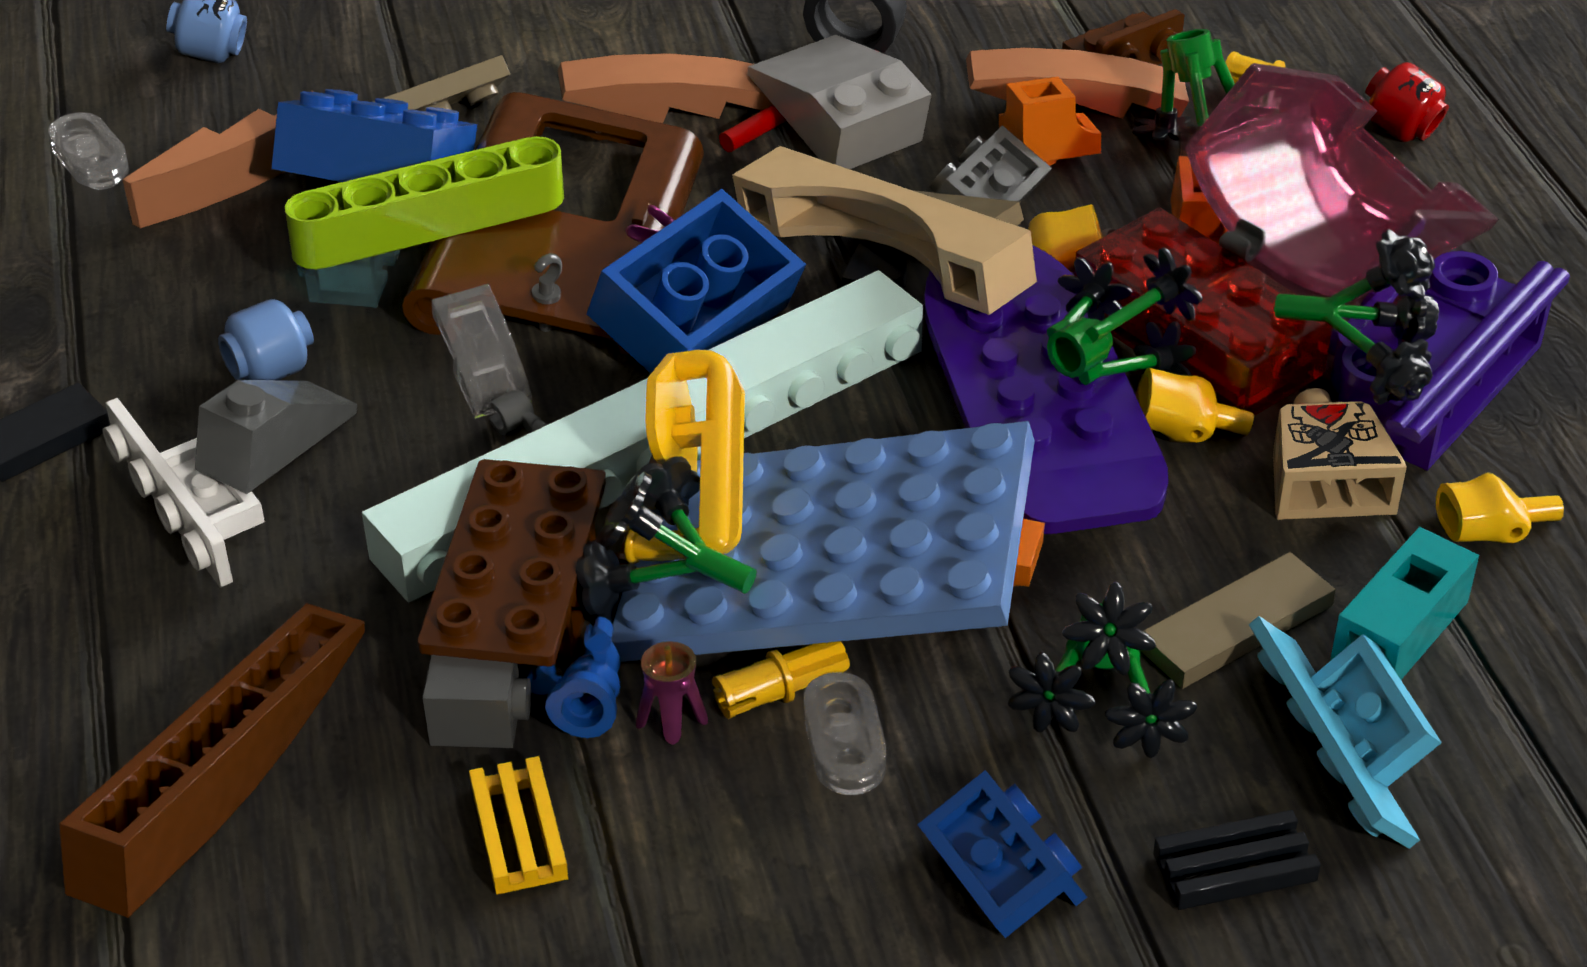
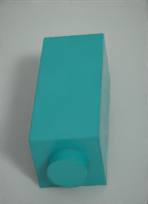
[1330,526,1479,680]

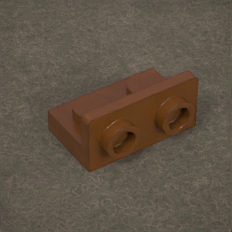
[1062,9,1185,65]

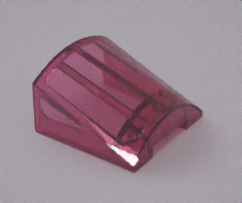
[1185,63,1499,302]

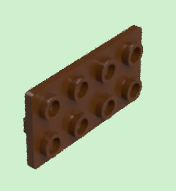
[418,459,606,667]

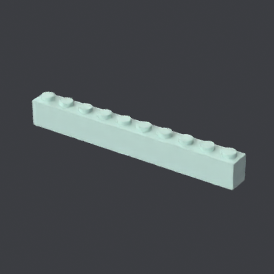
[362,270,923,603]

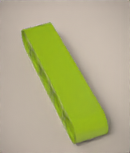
[285,136,564,269]

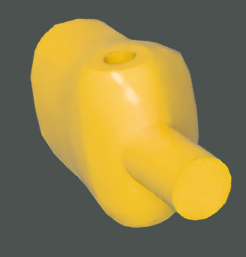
[1028,204,1106,272]
[1136,368,1254,443]
[1436,472,1564,543]

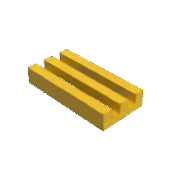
[469,756,568,895]

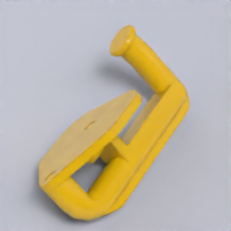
[624,350,745,564]

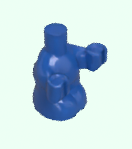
[527,616,621,738]

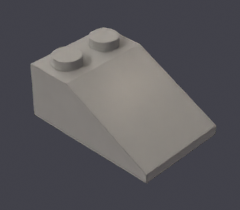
[747,35,931,169]

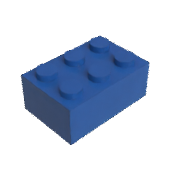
[272,89,477,182]
[587,189,806,374]

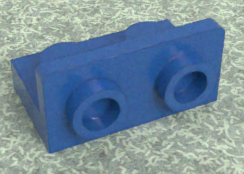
[917,770,1087,938]

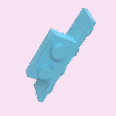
[1249,616,1442,849]

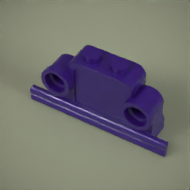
[1326,251,1570,471]

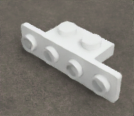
[103,398,265,588]

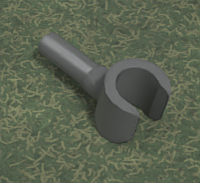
[1214,218,1266,279]
[490,390,548,436]

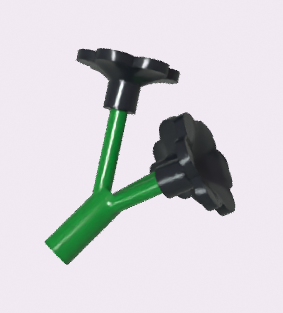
[576,456,757,624]

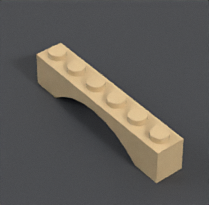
[732,146,1037,315]

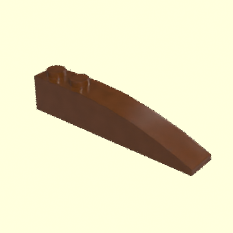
[59,603,365,918]

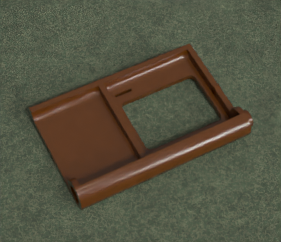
[402,92,704,357]

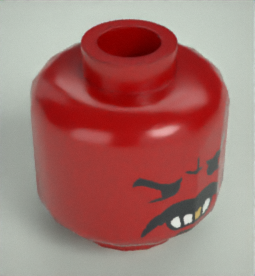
[1365,62,1449,142]

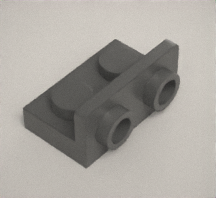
[929,125,1052,203]

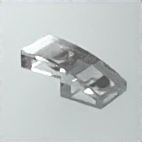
[432,284,532,419]

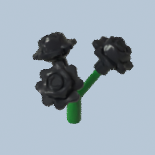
[1274,229,1439,405]

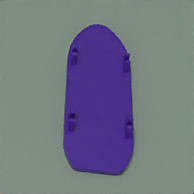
[924,245,1168,534]

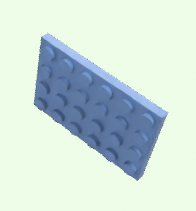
[612,421,1035,662]

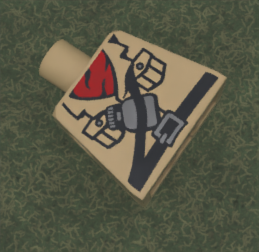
[1273,388,1407,520]

